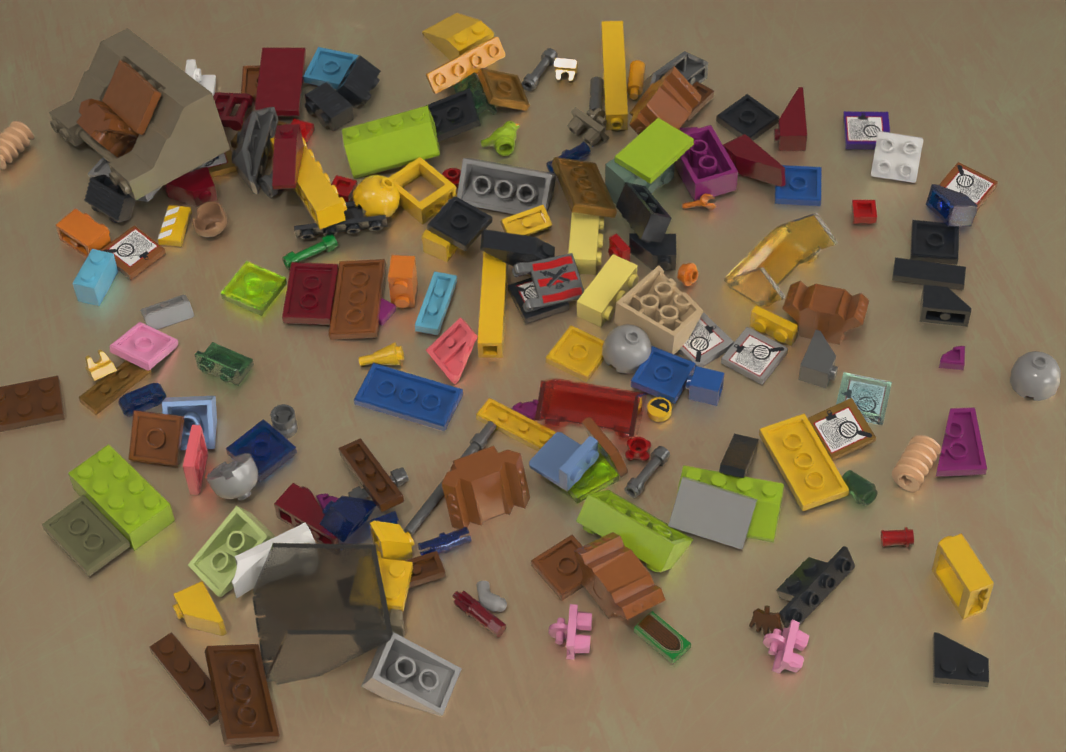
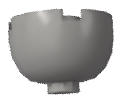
[602,324,651,374]
[1010,351,1061,401]
[207,453,258,501]

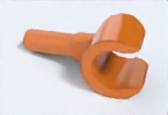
[682,194,716,210]

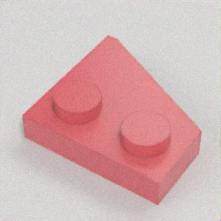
[426,317,478,384]

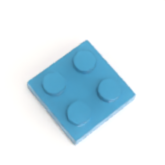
[303,47,359,89]

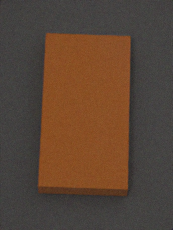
[102,60,161,135]
[328,259,386,340]

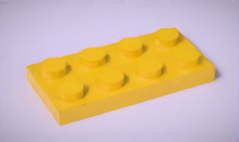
[759,413,849,512]

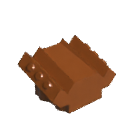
[629,66,702,135]
[76,98,139,158]
[782,280,869,345]
[442,446,530,532]
[574,532,665,620]

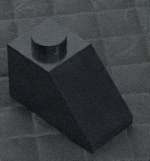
[629,233,676,271]
[920,285,971,327]

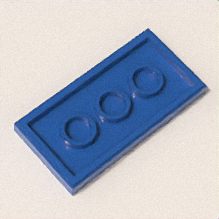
[354,363,463,432]

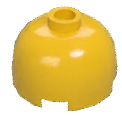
[353,175,400,218]

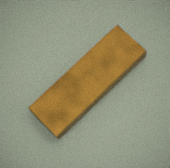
[79,360,151,415]

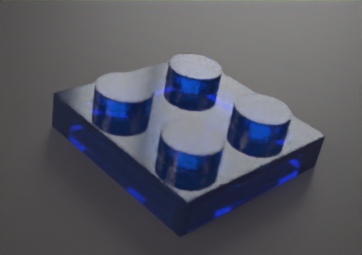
[226,419,297,482]

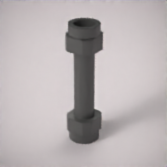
[522,48,558,91]
[624,446,670,498]
[348,467,409,506]

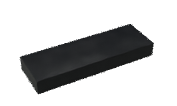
[892,257,966,290]
[719,433,759,478]

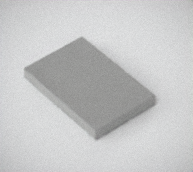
[668,476,757,549]

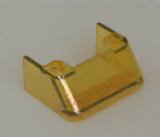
[724,213,838,307]

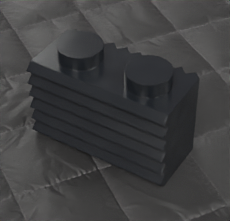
[336,55,381,108]
[305,82,354,131]
[84,174,136,223]

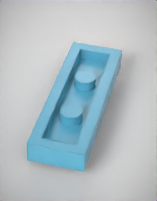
[415,271,457,335]

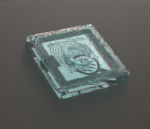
[836,372,892,425]

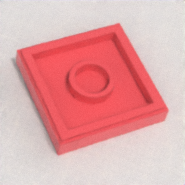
[183,425,209,495]

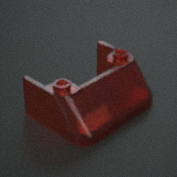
[535,378,647,439]

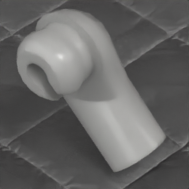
[476,581,507,612]

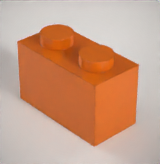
[56,208,111,258]
[388,255,418,308]

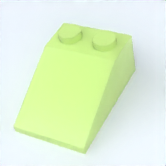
[188,506,276,597]

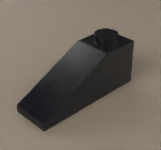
[480,229,555,275]

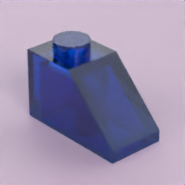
[926,184,978,226]
[320,496,377,543]

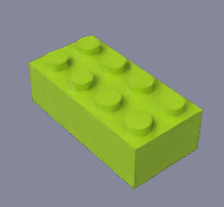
[68,444,175,551]

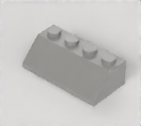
[457,158,556,214]

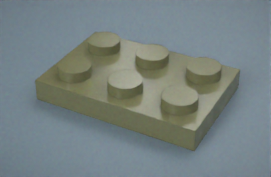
[42,495,131,577]

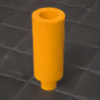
[627,60,646,100]

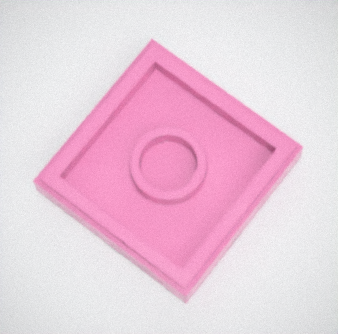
[110,322,178,371]

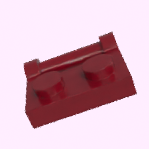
[213,92,254,131]

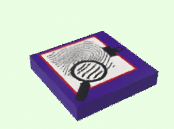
[843,111,890,150]

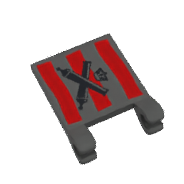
[512,253,584,313]

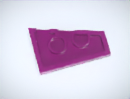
[935,407,987,477]

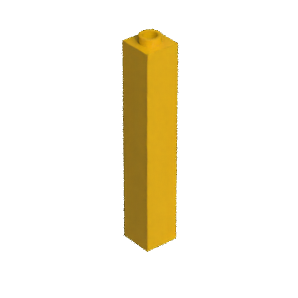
[601,21,628,130]
[478,252,508,358]

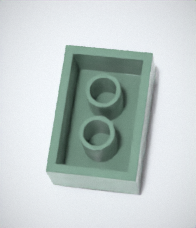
[605,158,675,204]

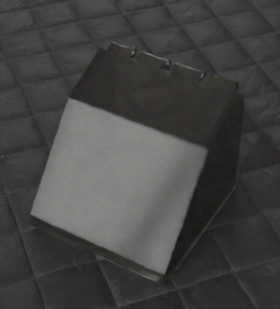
[252,543,393,685]

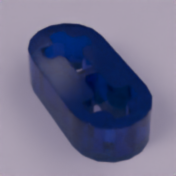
[118,383,166,416]

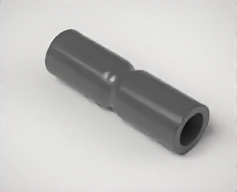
[589,77,603,111]

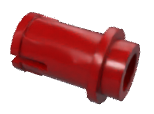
[881,527,914,548]

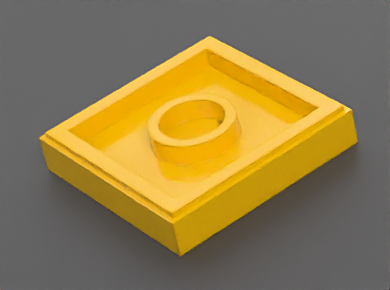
[546,325,604,382]

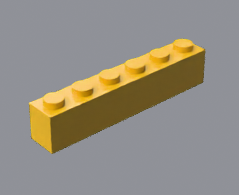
[270,137,347,229]

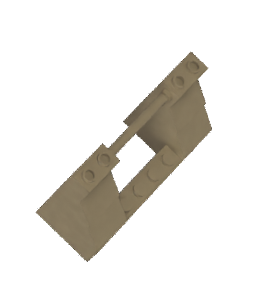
[49,28,230,200]

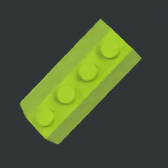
[342,105,440,179]
[677,465,784,543]
[576,490,693,572]

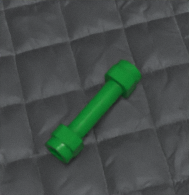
[282,234,338,270]

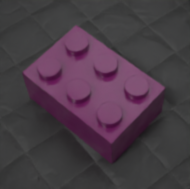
[675,125,738,201]

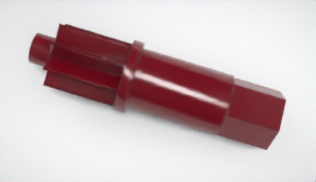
[452,590,506,637]

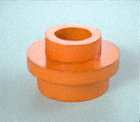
[677,263,698,286]

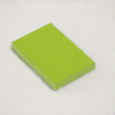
[615,118,694,184]

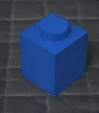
[686,366,724,406]

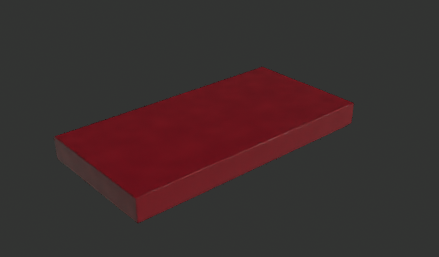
[255,48,306,116]

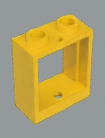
[389,157,457,225]
[932,533,994,620]

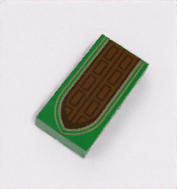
[634,611,691,665]

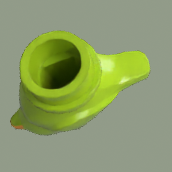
[481,121,520,156]

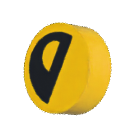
[647,397,672,422]

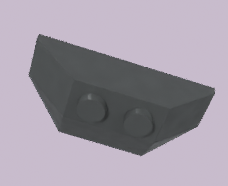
[643,51,708,95]
[232,107,278,194]

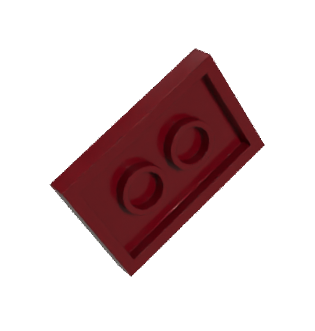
[282,262,338,325]

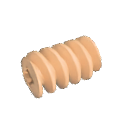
[0,121,34,170]
[892,435,941,492]

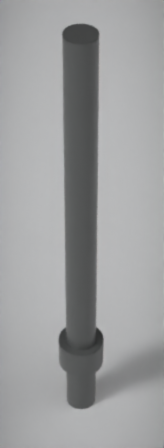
[404,421,496,536]

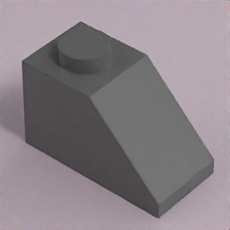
[798,330,838,389]

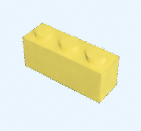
[568,212,604,275]
[577,254,639,328]

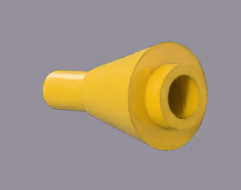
[359,342,404,366]

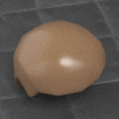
[192,201,228,238]

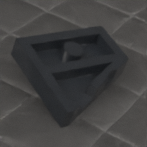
[933,632,989,687]

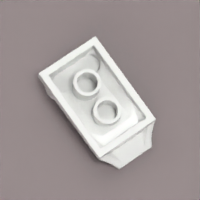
[232,522,319,598]

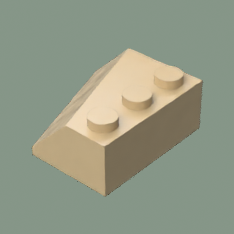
[614,265,703,354]

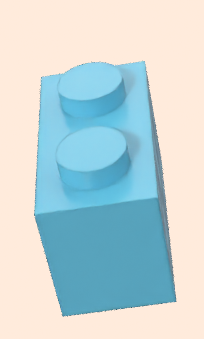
[72,249,118,306]

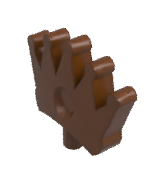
[749,605,783,636]

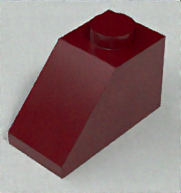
[165,167,218,207]

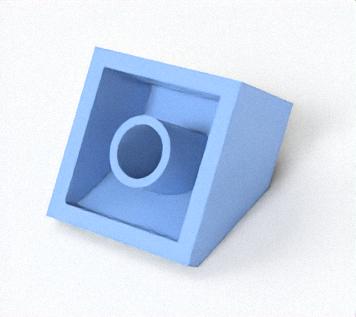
[162,395,217,450]

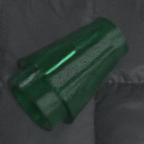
[842,470,878,506]

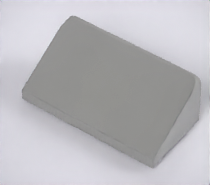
[140,294,194,330]

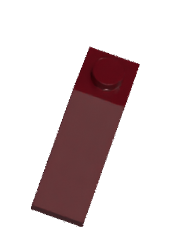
[774,87,807,151]
[272,124,304,189]
[723,134,785,187]
[274,483,340,553]

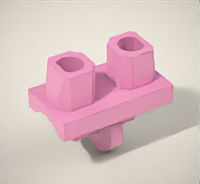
[548,604,592,660]
[763,620,809,674]

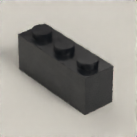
[616,182,672,243]

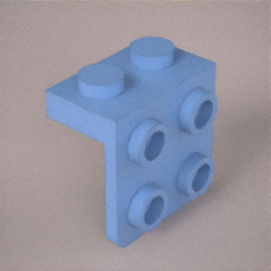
[529,432,599,492]

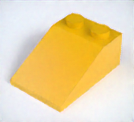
[422,13,494,61]

